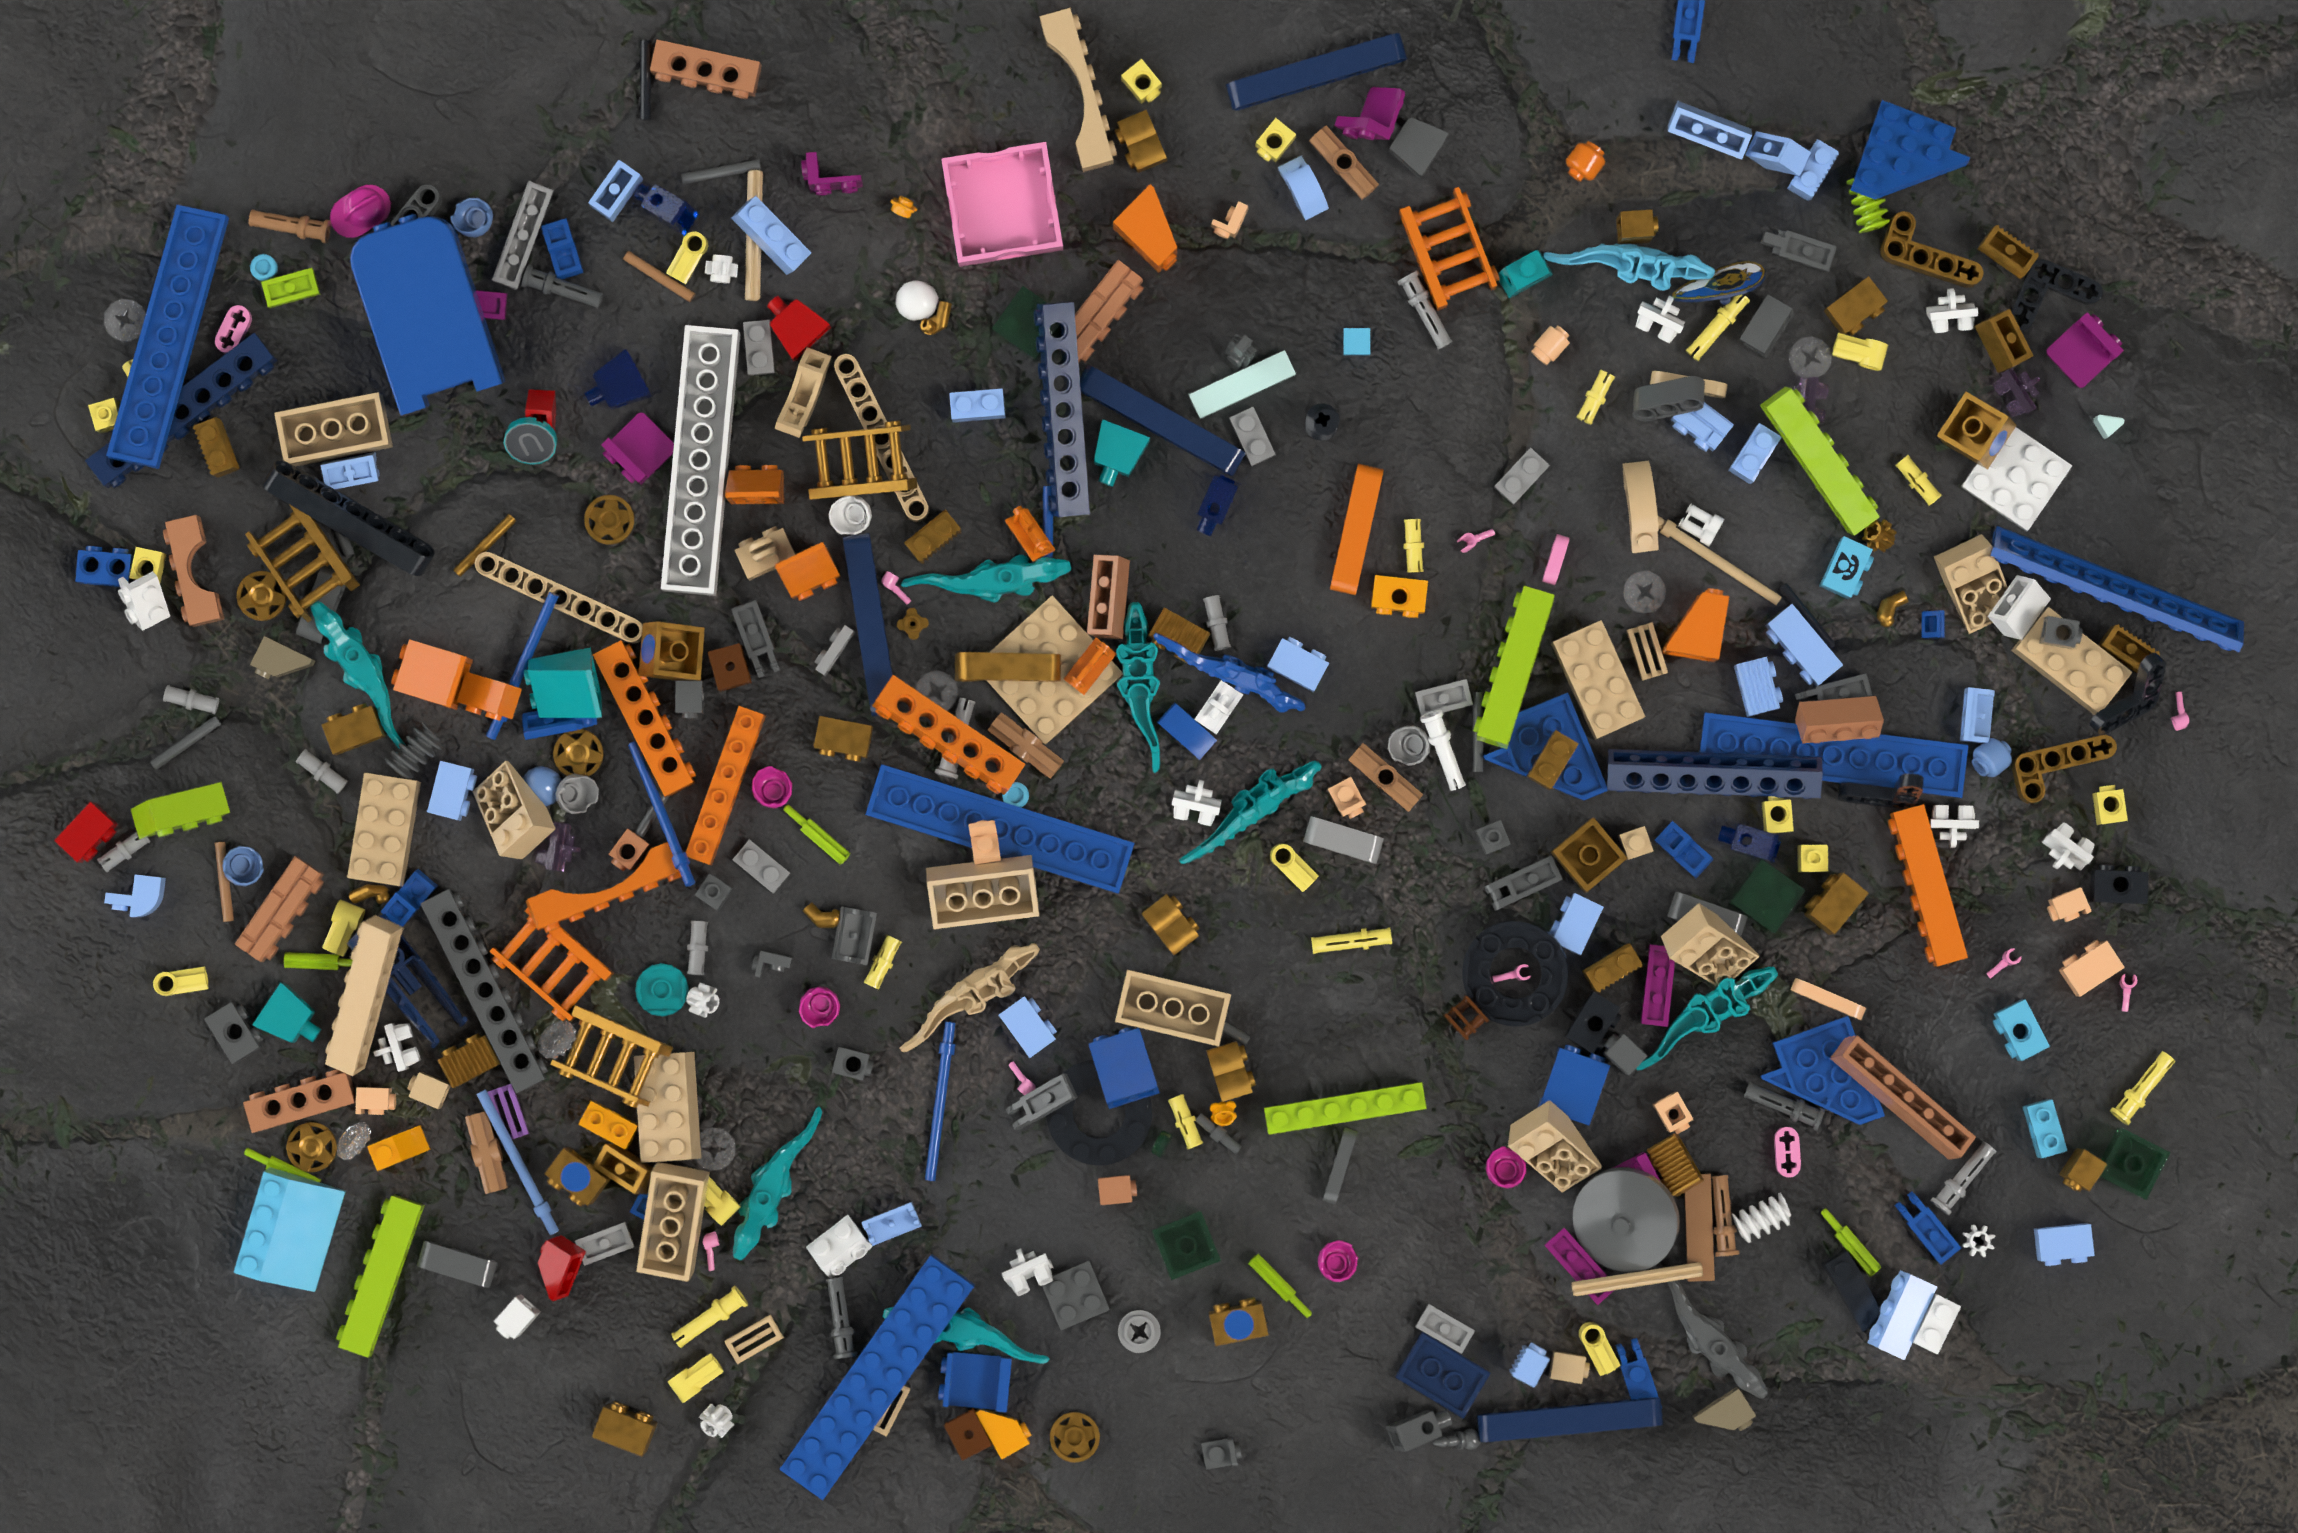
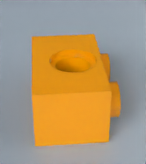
[1371,575,1428,618]
[579,1100,638,1149]

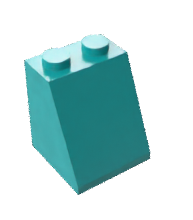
[524,647,602,718]

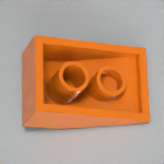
[725,465,784,504]
[775,542,841,601]

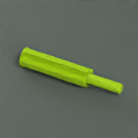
[783,804,851,865]
[283,952,353,970]
[244,1148,321,1182]
[1821,1208,1881,1277]
[1248,1253,1312,1318]

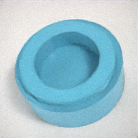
[250,254,278,281]
[1002,782,1029,808]

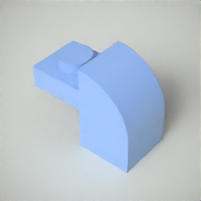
[1278,156,1329,220]
[104,875,166,917]

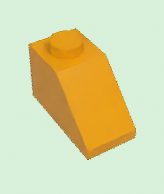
[367,1125,431,1171]
[976,1408,1032,1460]

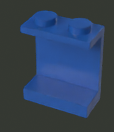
[1089,1027,1160,1109]
[1537,1045,1610,1126]
[938,1351,1012,1412]

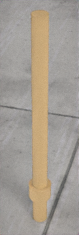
[1658,516,1782,605]

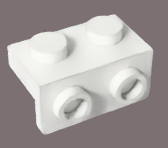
[118,571,170,631]
[806,1215,872,1279]

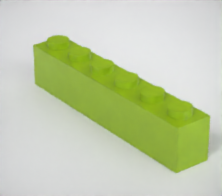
[1760,387,1880,536]
[1473,586,1555,749]
[1264,1082,1427,1135]
[336,1195,425,1358]

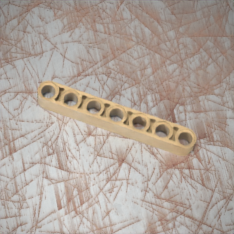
[834,354,929,522]
[475,552,643,644]

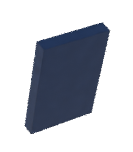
[1395,1331,1491,1419]

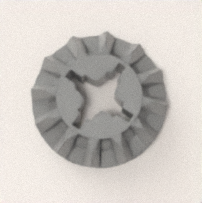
[1118,1310,1161,1353]

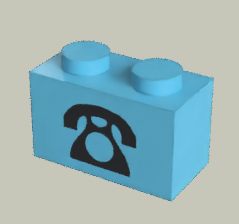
[1819,536,1874,599]

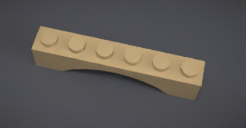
[1040,8,1117,172]

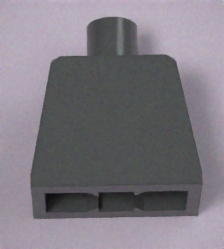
[1389,117,1449,179]
[1386,1410,1452,1452]

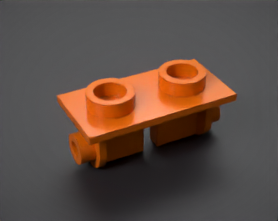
[1005,506,1055,562]
[1064,638,1116,695]

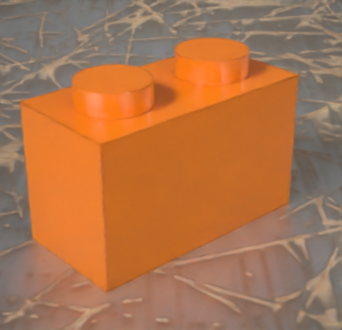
[457,672,522,721]

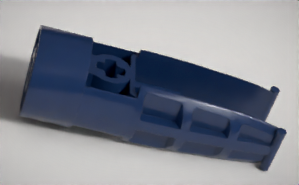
[347,914,468,1048]

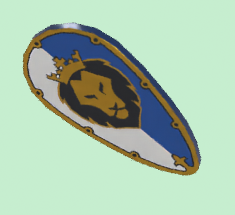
[1672,261,1765,305]

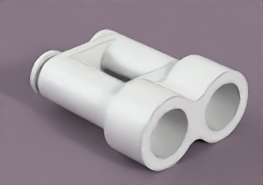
[1678,504,1725,547]

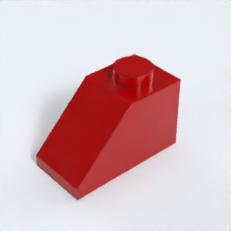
[525,389,556,430]
[538,1235,586,1301]

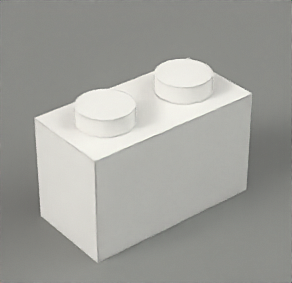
[1988,575,2051,640]
[1913,1294,1961,1354]
[494,1295,541,1339]

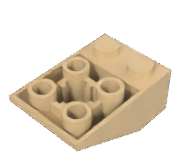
[1934,534,2008,634]
[472,761,556,859]
[1661,903,1760,986]
[1508,1100,1602,1192]

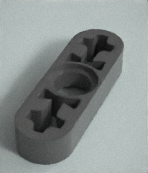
[1322,1127,1358,1205]

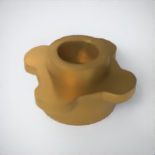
[897,608,929,640]

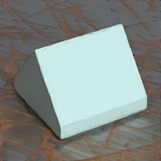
[2093,415,2124,439]

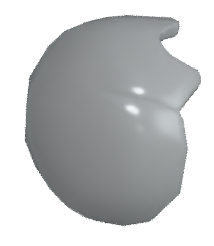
[1387,725,1430,766]
[555,774,599,814]

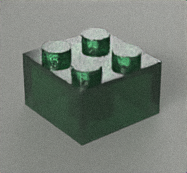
[992,286,1060,363]
[1728,859,1806,934]
[2099,1127,2170,1200]
[1152,1210,1221,1280]

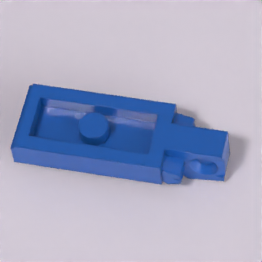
[522,711,597,740]

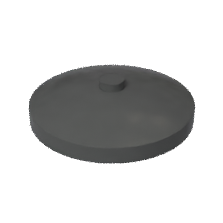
[1573,1167,1680,1272]

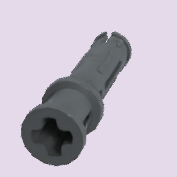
[521,264,603,309]
[1744,1082,1825,1131]
[826,1277,858,1359]

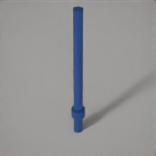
[486,592,559,740]
[628,741,695,887]
[925,1021,956,1181]

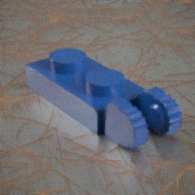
[1671,0,1705,63]
[1894,1191,1961,1265]
[1615,1338,1662,1408]

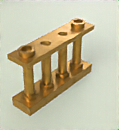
[802,420,917,500]
[245,504,360,622]
[550,1006,673,1108]

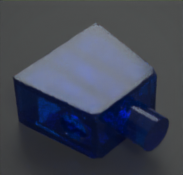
[634,184,699,236]
[584,349,652,410]
[1197,473,1241,536]
[1718,824,1782,864]

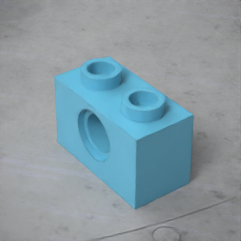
[1993,999,2050,1061]
[2022,1099,2067,1158]

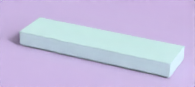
[1189,350,1296,419]

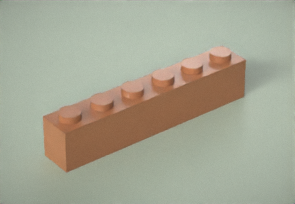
[1830,1035,1976,1160]

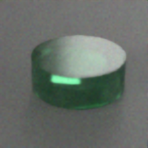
[1151,1130,1173,1158]

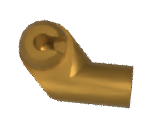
[920,301,952,335]
[1877,591,1908,627]
[349,884,390,904]
[803,902,840,928]

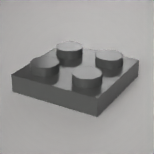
[1042,1261,1110,1330]

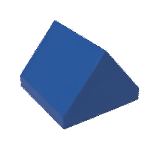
[1922,610,1945,638]

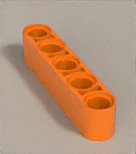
[1330,463,1384,595]

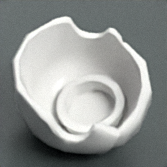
[895,281,938,321]
[828,495,872,535]

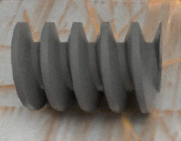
[384,722,443,780]

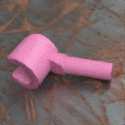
[1457,529,1495,553]
[881,572,911,605]
[2171,692,2189,731]
[1986,948,2021,979]
[1492,964,1531,983]
[2119,974,2137,1012]
[1009,1061,1036,1095]
[703,1232,720,1271]

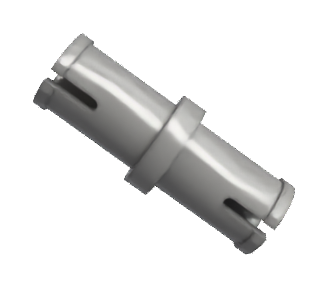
[1203,595,1231,651]
[163,685,219,714]
[296,749,348,794]
[97,832,151,872]
[687,921,708,975]

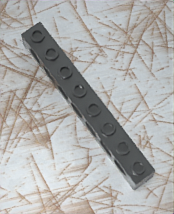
[420,889,549,1093]

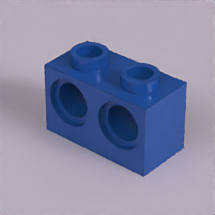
[75,546,134,587]

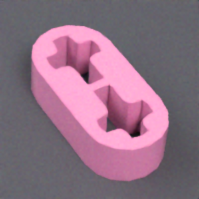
[215,305,252,354]
[1542,534,1570,586]
[1774,1127,1801,1177]

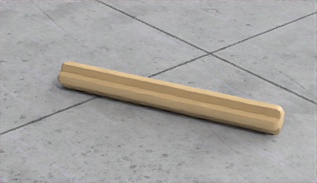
[745,170,763,301]
[1572,1262,1703,1296]

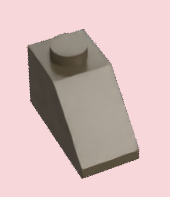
[250,636,315,679]
[1692,1387,1756,1431]

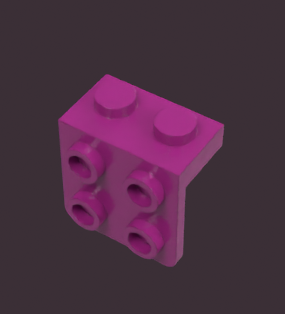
[1334,87,1405,140]
[801,152,863,196]
[2046,312,2124,388]
[601,413,674,485]

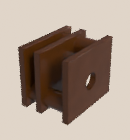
[708,643,752,692]
[1443,995,1489,1040]
[944,1408,992,1461]

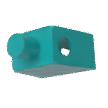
[1498,250,1553,299]
[1094,420,1150,487]
[253,983,322,1043]

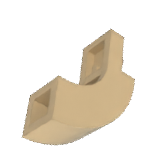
[775,347,832,438]
[1623,461,1659,553]

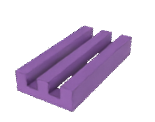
[488,1084,530,1139]

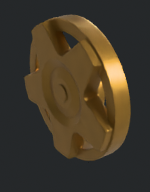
[584,495,635,545]
[237,571,287,621]
[553,729,604,777]
[286,1122,337,1172]
[1050,1412,1100,1462]

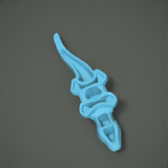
[1544,243,1715,291]

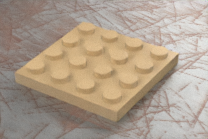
[986,596,1123,745]

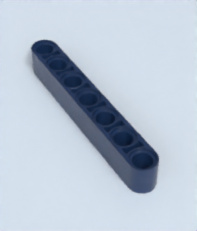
[1226,33,1407,111]
[1080,364,1246,477]
[843,532,898,717]
[1477,1397,1663,1442]

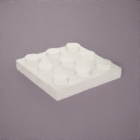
[1961,427,2072,532]

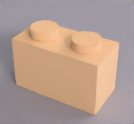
[2059,939,2125,997]

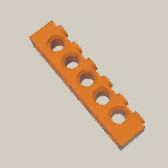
[593,640,696,797]
[872,675,1026,795]
[686,706,766,865]

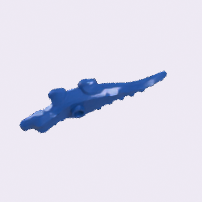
[1153,632,1305,712]

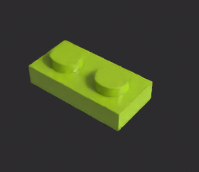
[261,268,320,308]

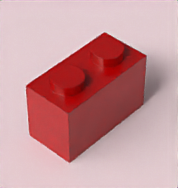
[54,802,118,863]

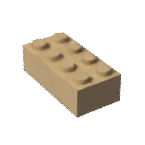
[274,392,393,466]
[2011,607,2133,715]
[1551,620,1645,740]
[347,773,421,887]
[926,855,1039,929]
[1115,970,1231,1046]
[634,1052,701,1163]
[636,1162,710,1282]

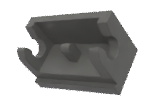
[1740,295,1794,359]
[831,907,877,965]

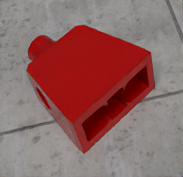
[767,296,831,362]

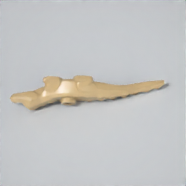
[900,943,1040,1052]

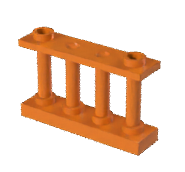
[1399,187,1500,311]
[489,908,614,1022]

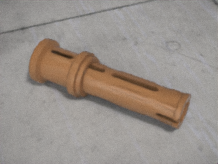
[249,209,331,243]
[1711,1175,1739,1257]

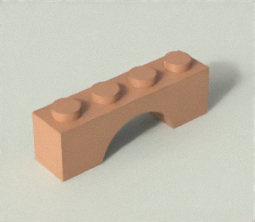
[163,515,224,627]

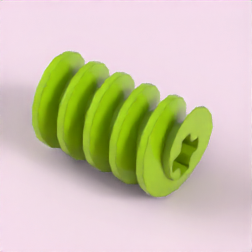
[1846,178,1891,233]

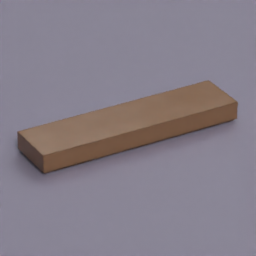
[1684,1174,1715,1282]

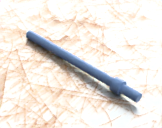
[476,1089,559,1235]

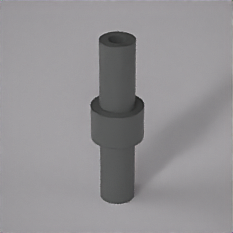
[1195,1113,1242,1155]

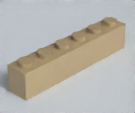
[325,915,403,1076]

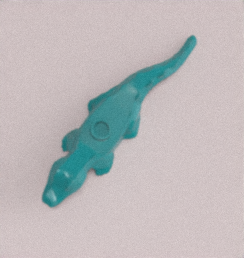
[901,555,1071,602]
[310,601,405,749]
[1116,602,1160,773]
[1179,761,1321,864]
[1636,966,1778,1070]
[733,1107,822,1260]
[883,1307,1049,1364]

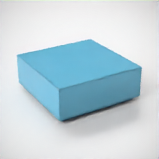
[1343,328,1370,356]

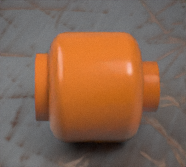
[1566,141,1605,182]

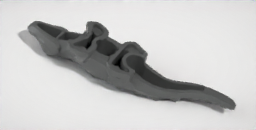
[1653,1263,1768,1399]

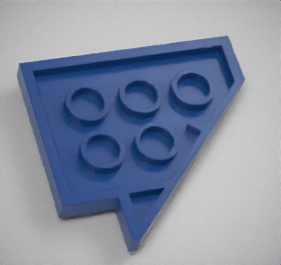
[1850,100,1970,199]
[1483,692,1608,801]
[1760,1016,1885,1125]

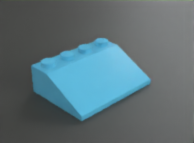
[234,1167,346,1292]

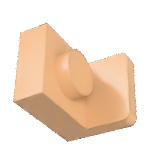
[1211,201,1248,239]
[1327,777,1366,819]
[969,820,1001,865]

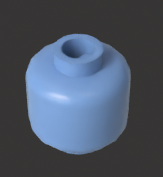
[1972,738,2012,777]

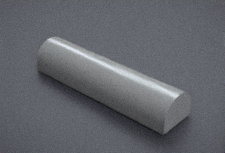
[492,181,553,290]

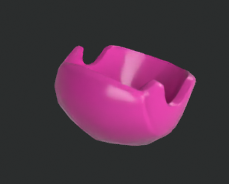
[752,766,792,808]
[799,987,840,1028]
[1486,1146,1526,1188]
[1318,1240,1358,1282]

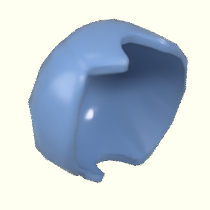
[450,198,493,238]
[523,766,562,806]
[223,846,264,886]

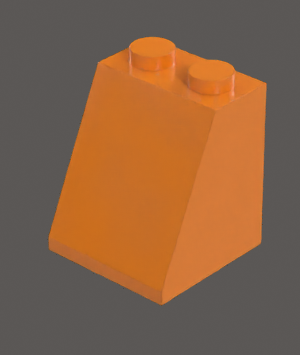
[1113,184,1177,273]
[1662,588,1729,662]
[391,639,473,710]

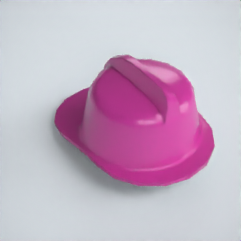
[330,185,391,238]

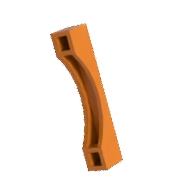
[526,842,682,933]

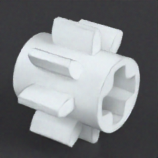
[705,255,738,284]
[686,983,719,1018]
[1962,1225,1995,1257]
[699,1404,734,1438]

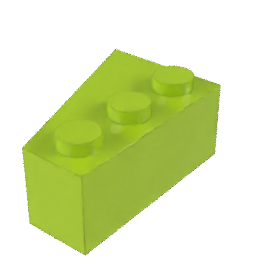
[131,782,230,840]

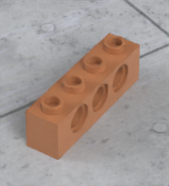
[650,40,762,99]
[243,1069,356,1133]

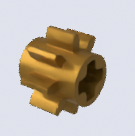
[1862,519,1897,552]

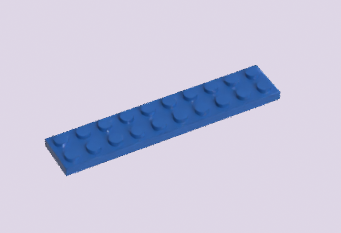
[106,205,229,469]
[1990,526,2244,652]
[1699,713,1968,798]
[865,764,1135,894]
[779,1254,975,1500]

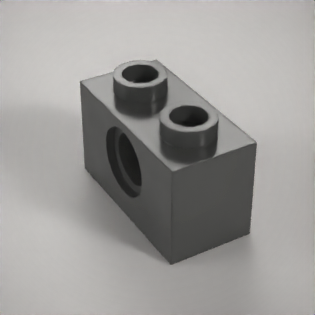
[204,1002,263,1064]
[1602,1034,1647,1075]

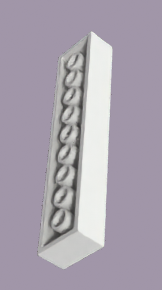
[661,325,740,596]

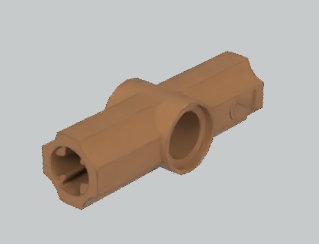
[1309,126,1379,200]
[988,712,1064,779]
[1348,743,1423,812]
[465,1112,508,1194]

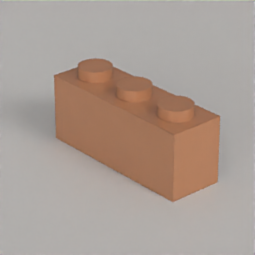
[1087,555,1130,639]
[1795,696,1884,744]

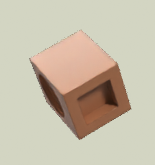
[609,829,651,871]
[1098,1175,1137,1205]

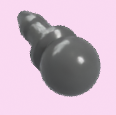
[1432,1429,1481,1450]

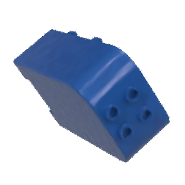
[350,214,506,416]

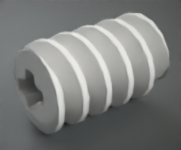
[1732,1193,1791,1243]

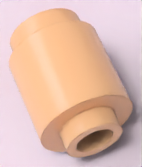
[1531,325,1570,365]

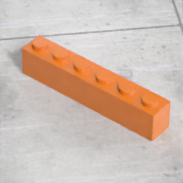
[1888,804,1968,967]

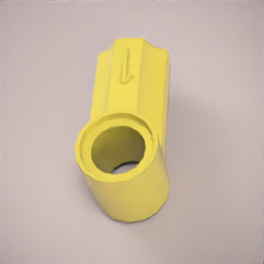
[666,232,708,284]
[1832,333,1888,371]
[1270,844,1319,892]
[322,899,365,957]
[153,966,209,996]
[704,1177,741,1226]
[1579,1321,1621,1376]
[668,1353,724,1403]

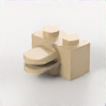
[735,526,796,581]

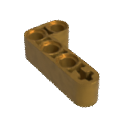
[1881,211,1983,288]
[955,652,1061,682]
[2011,735,2117,803]

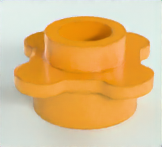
[890,196,917,218]
[1210,1101,1237,1126]

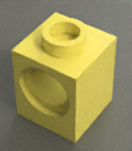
[1121,59,1162,104]
[1255,118,1296,163]
[88,398,120,434]
[129,547,167,583]
[2092,785,2128,825]
[1762,796,1793,834]
[1798,845,1828,872]

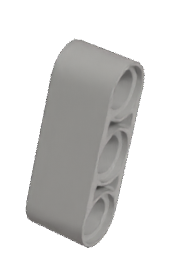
[1303,816,1384,864]

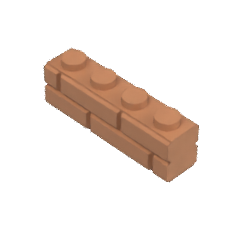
[1058,260,1144,363]
[235,856,324,962]

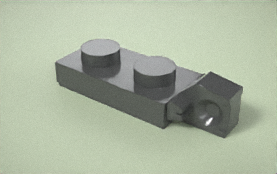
[1761,230,1837,273]
[1225,334,1257,368]

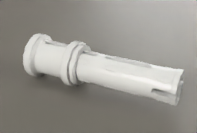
[1420,710,1466,791]

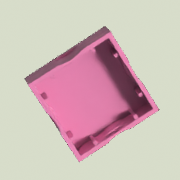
[942,142,1063,267]

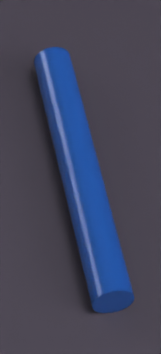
[1043,486,1053,558]

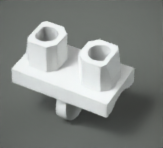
[1926,288,1978,333]
[1636,295,1685,343]
[1195,680,1243,735]
[1172,780,1222,826]
[1929,805,1979,848]
[2042,822,2095,871]
[373,1023,421,1072]
[1002,1248,1053,1296]

